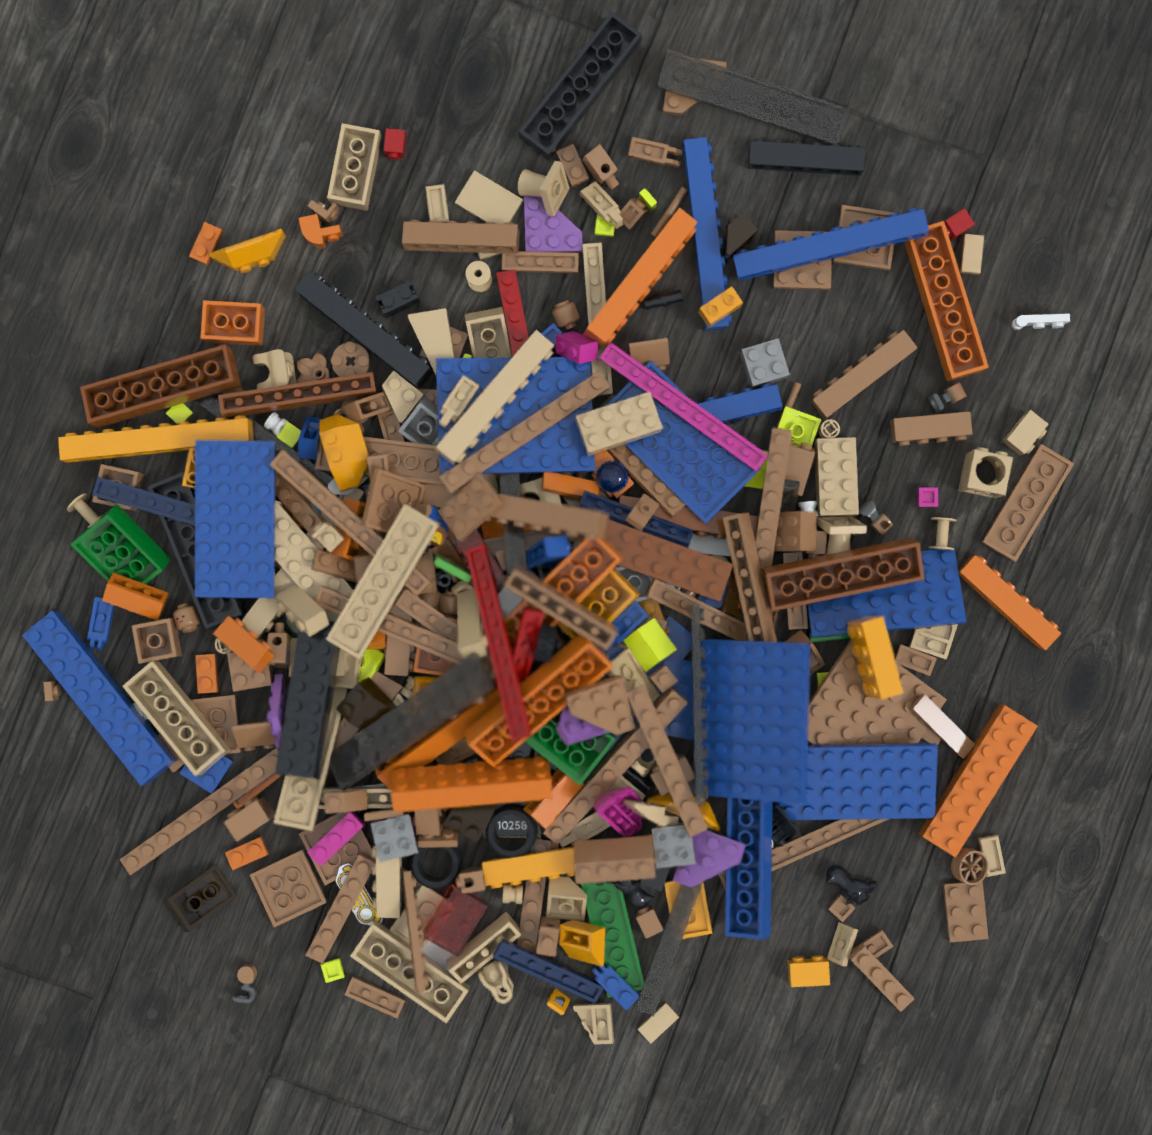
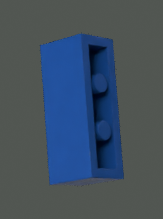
[526,536,571,570]

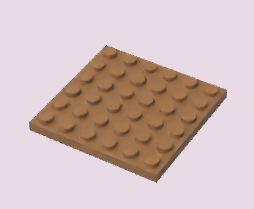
[808,638,947,745]

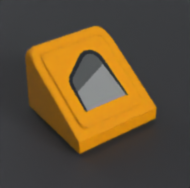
[547,989,570,1015]

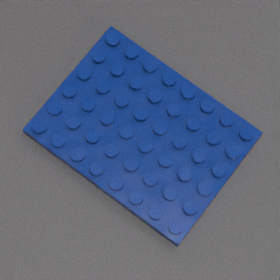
[436,357,595,475]
[693,639,810,804]

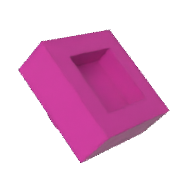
[917,487,938,507]

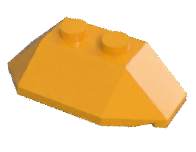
[209,229,286,273]
[319,414,369,492]
[646,792,720,832]

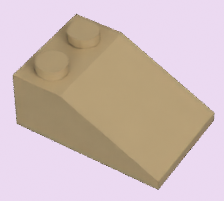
[465,307,512,358]

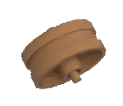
[951,847,989,885]

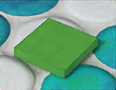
[433,552,472,583]

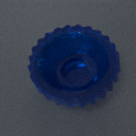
[595,460,629,493]

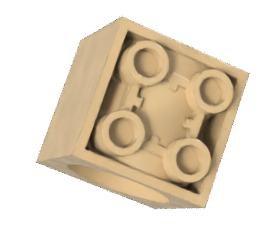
[958,447,1013,498]

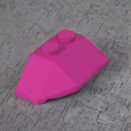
[593,786,644,837]

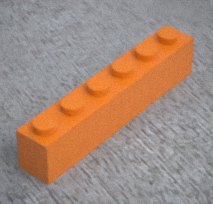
[958,555,1061,650]

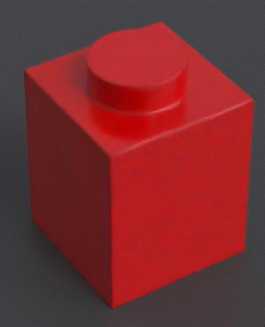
[384,128,407,160]
[944,208,975,241]

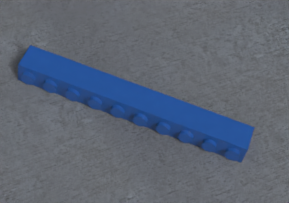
[683,137,732,332]
[733,208,929,281]

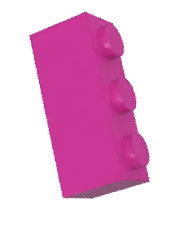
[307,811,366,867]

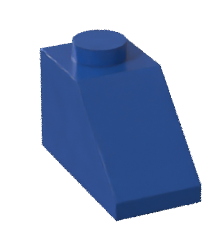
[298,416,323,460]

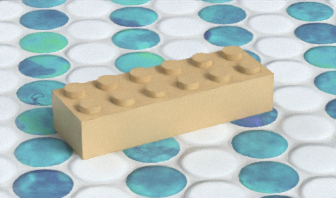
[123,661,231,776]
[350,920,470,1023]

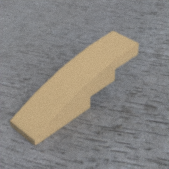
[623,799,684,827]

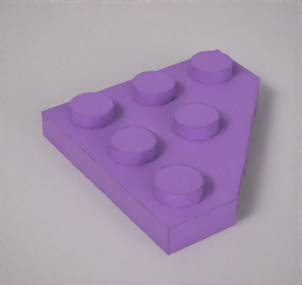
[524,196,583,253]
[267,674,287,749]
[556,705,610,745]
[673,830,746,887]

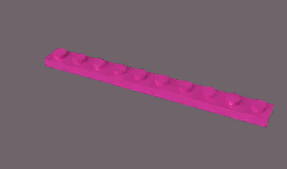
[600,343,768,472]

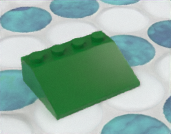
[70,504,171,584]
[524,712,616,786]

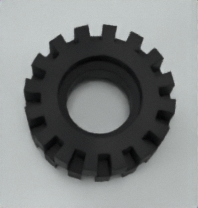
[533,624,557,662]

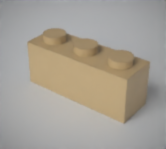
[276,584,329,637]

